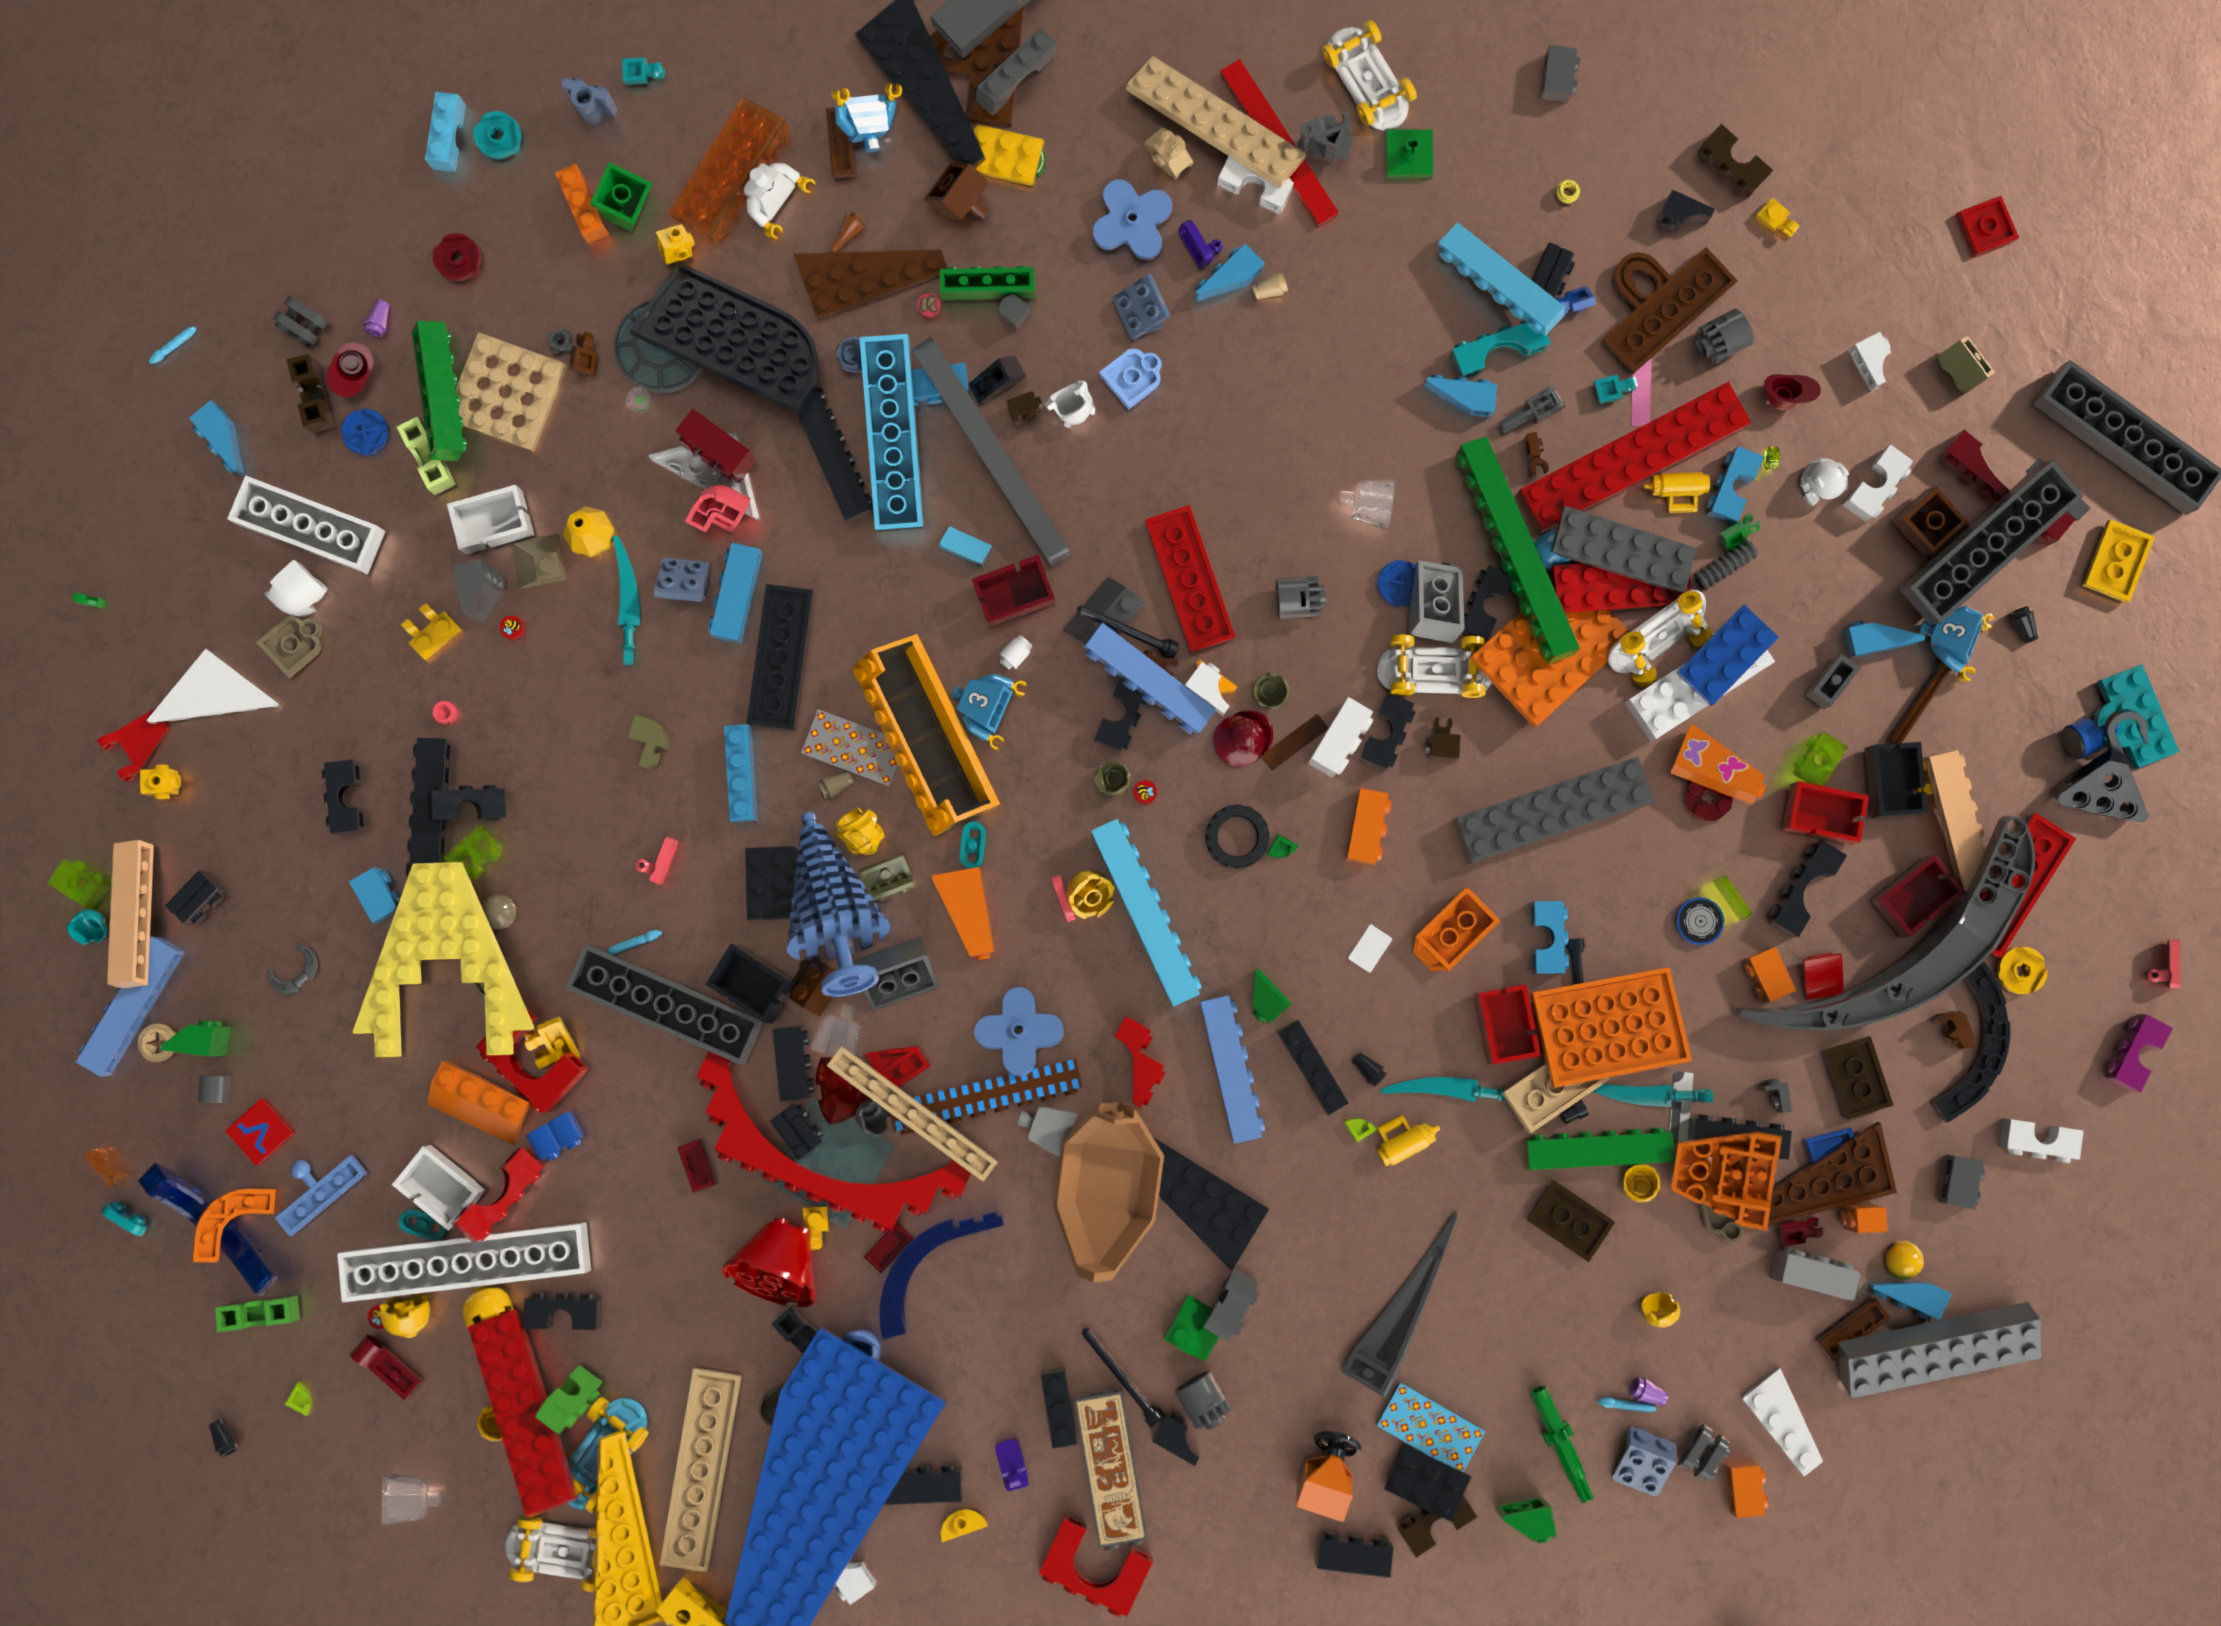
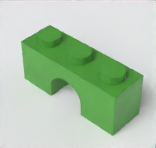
[215,1295,300,1332]
[535,1365,602,1434]

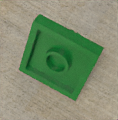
[1385,129,1434,178]

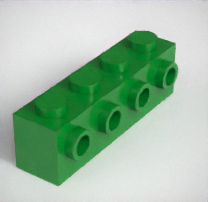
[940,266,1035,301]

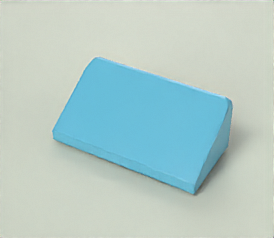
[939,526,992,567]

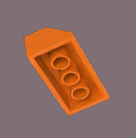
[427,1061,532,1145]

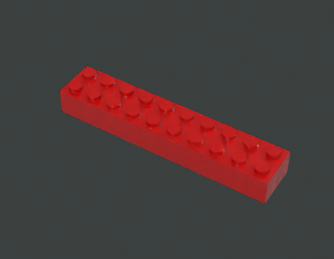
[1516,381,1751,536]

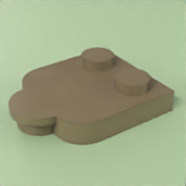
[256,616,323,678]
[1699,1203,1748,1243]

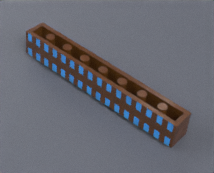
[889,1059,1083,1135]

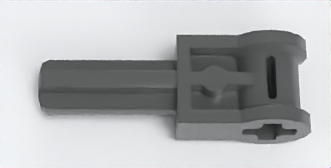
[1499,384,1567,434]

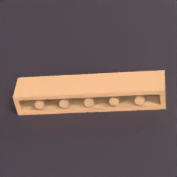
[1924,750,1995,896]
[107,840,154,988]

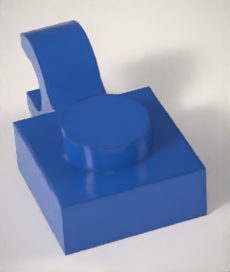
[1555,286,1596,315]

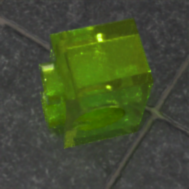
[1792,732,1848,786]
[47,859,112,910]

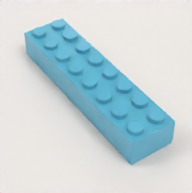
[860,334,924,530]
[1091,819,1202,1007]

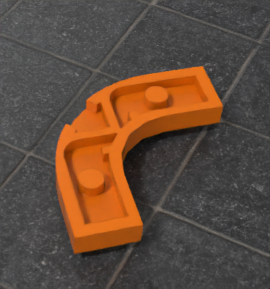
[192,1188,276,1262]

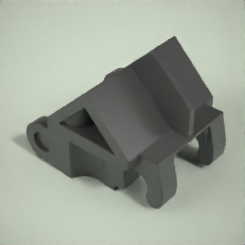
[1297,111,1353,163]

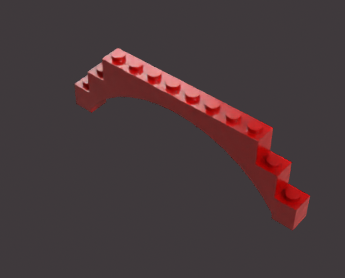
[696,1051,972,1233]

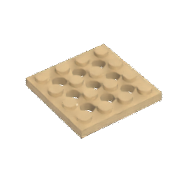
[456,332,567,452]

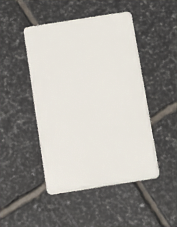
[1348,924,1392,973]

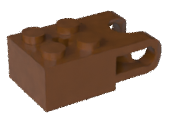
[1892,486,1970,562]

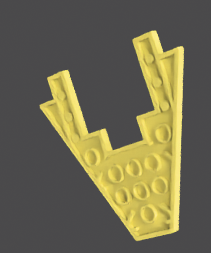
[353,862,534,1057]

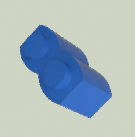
[526,1111,585,1162]

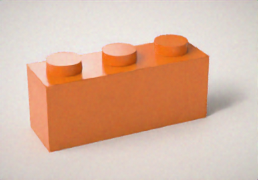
[555,164,609,244]
[1345,788,1391,865]

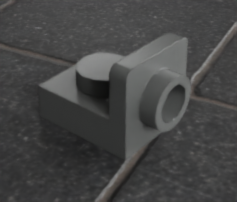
[1758,1078,1793,1113]

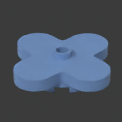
[1093,180,1172,260]
[974,987,1064,1076]

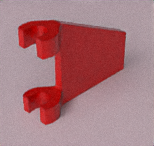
[97,708,169,782]

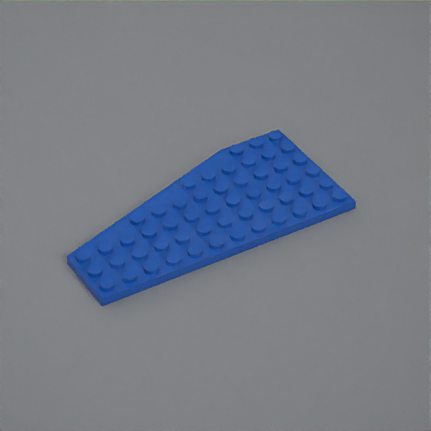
[725,1327,946,1626]

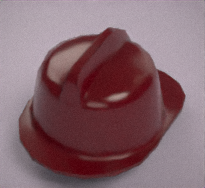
[326,342,374,398]
[1764,374,1821,410]

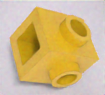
[656,224,694,264]
[140,765,181,799]

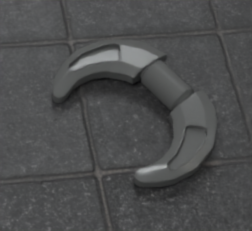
[267,944,318,994]

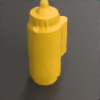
[1643,472,1710,513]
[1377,1115,1440,1166]

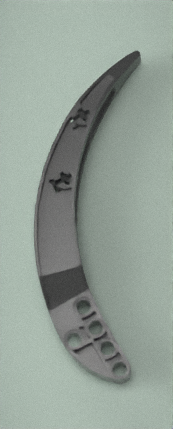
[1735,815,2035,1030]

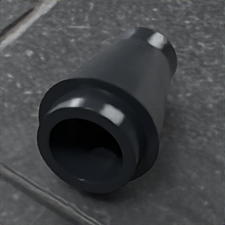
[2010,606,2040,643]
[1352,1052,1388,1087]
[208,1419,239,1458]

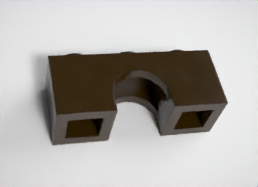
[1697,123,1773,198]
[286,354,335,434]
[1397,1497,1477,1558]

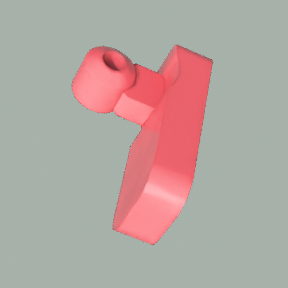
[635,837,678,885]
[2146,940,2180,988]

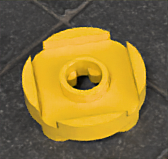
[1995,947,2048,994]

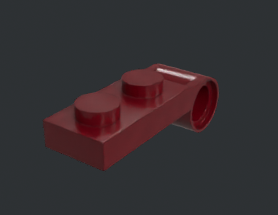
[350,1334,423,1400]

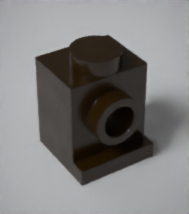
[1006,391,1044,428]

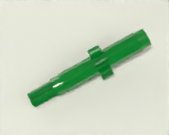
[1530,1385,1594,1503]

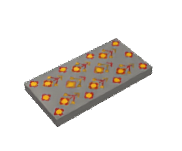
[801,709,898,787]

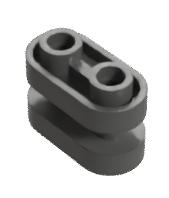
[273,296,329,346]
[1678,1424,1731,1482]

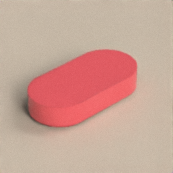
[1051,875,1076,922]

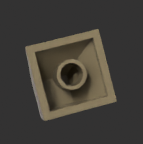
[511,534,567,589]

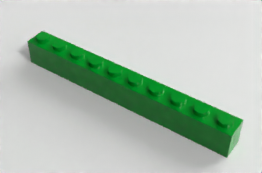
[1456,436,1580,664]

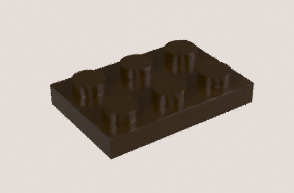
[1822,1036,1894,1120]
[1527,1180,1615,1262]

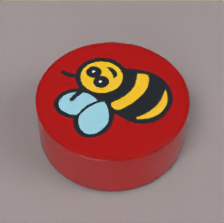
[499,615,525,640]
[1133,780,1157,804]
[367,1304,384,1329]

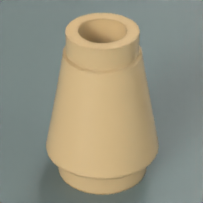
[1252,273,1289,299]

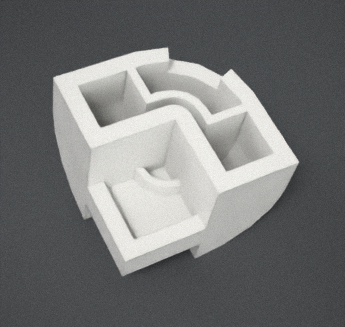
[264,559,328,618]

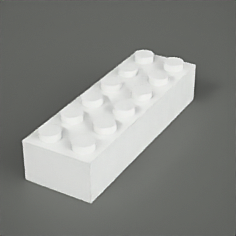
[227,475,386,575]
[1624,650,1775,742]

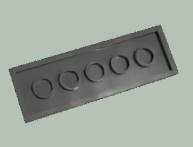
[1550,506,1696,594]

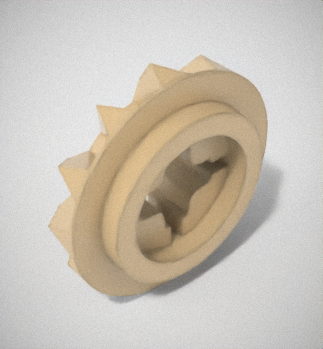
[138,1024,176,1062]

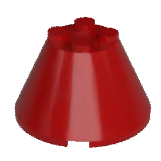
[721,1217,816,1308]

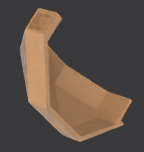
[1054,1102,1164,1283]

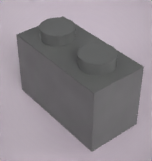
[1540,45,1580,102]
[1805,654,1860,709]
[1938,1155,1985,1210]

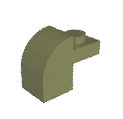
[628,715,669,770]

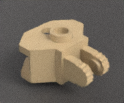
[1145,127,1193,180]

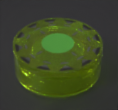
[1764,446,1781,470]

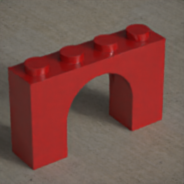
[476,1006,589,1113]
[1039,1515,1153,1617]

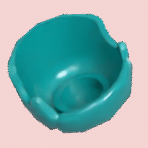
[67,909,109,945]

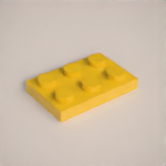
[974,124,1044,187]
[2082,519,2155,603]

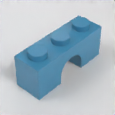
[1706,446,1764,526]
[1531,901,1569,974]

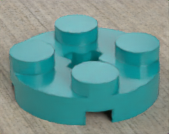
[473,111,522,159]

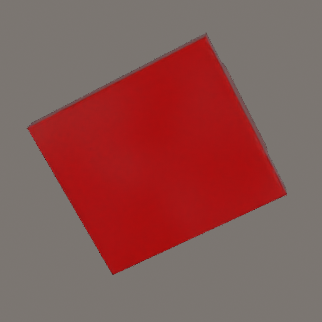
[1803,953,1844,1000]

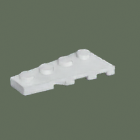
[1741,1367,1823,1477]

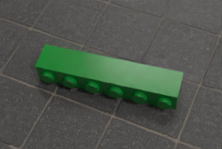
[412,321,467,461]
[1524,1127,1675,1170]

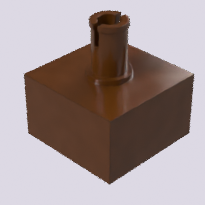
[924,162,989,221]

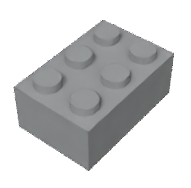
[1769,1247,1861,1301]

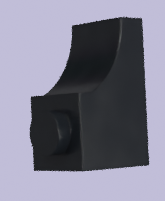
[1656,189,1715,231]
[968,356,1026,404]
[1152,1412,1200,1466]

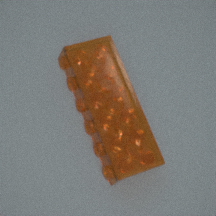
[668,97,791,244]

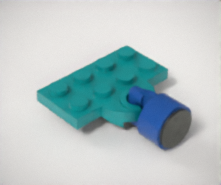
[2062,664,2180,769]

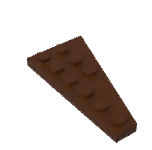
[794,249,948,321]
[1768,1121,1897,1225]

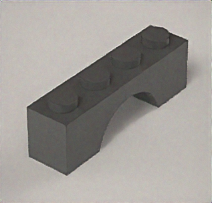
[975,28,1057,116]

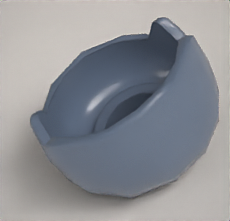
[836,336,862,373]

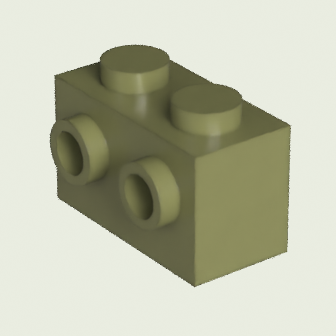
[1937,335,1995,394]

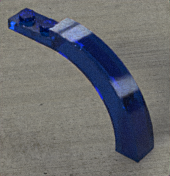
[138,1163,279,1297]
[879,1211,1005,1340]

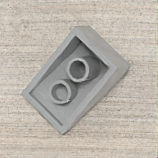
[1409,560,1464,643]

